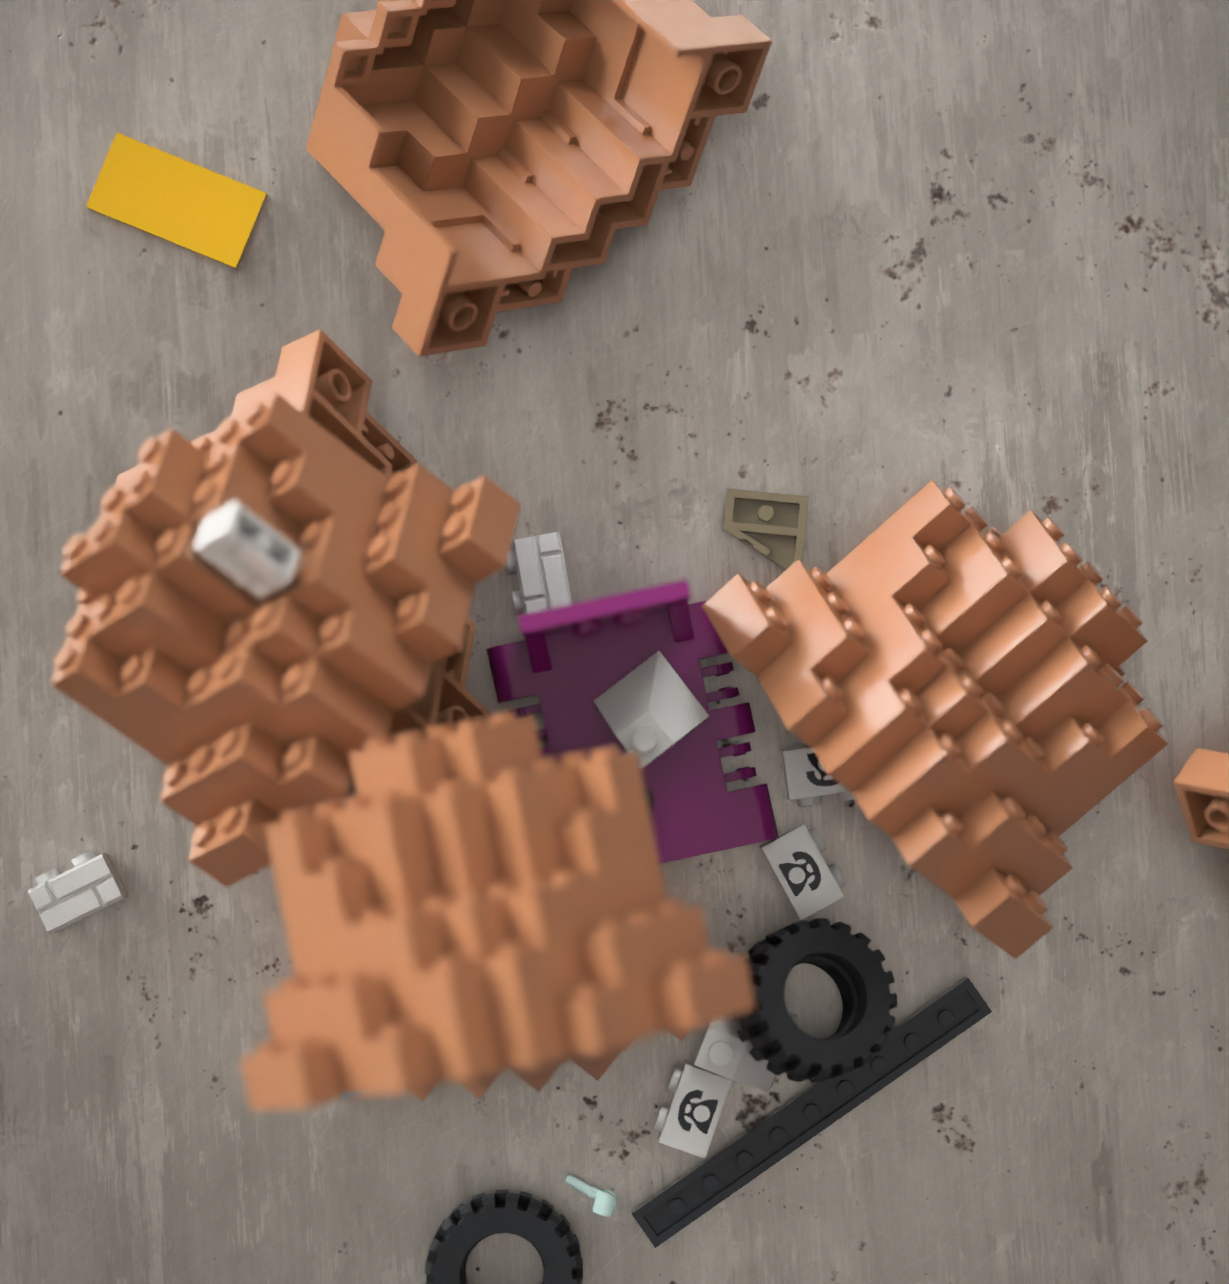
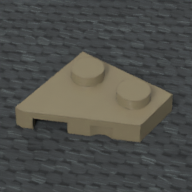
[723,488,809,570]

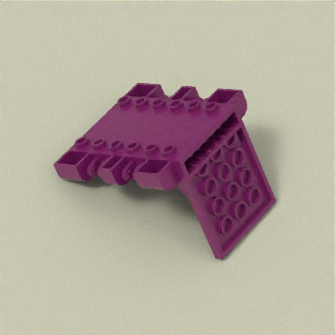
[486,579,779,864]

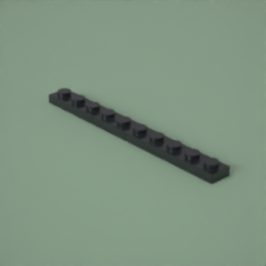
[632,977,992,1248]

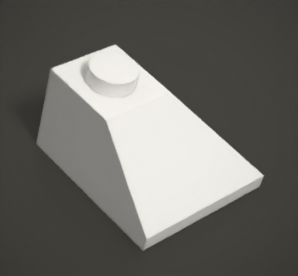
[594,651,709,769]
[692,1011,799,1092]

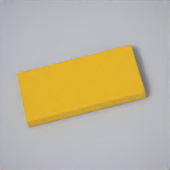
[86,133,268,270]

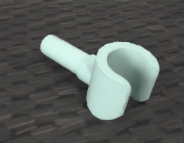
[565,1174,618,1217]

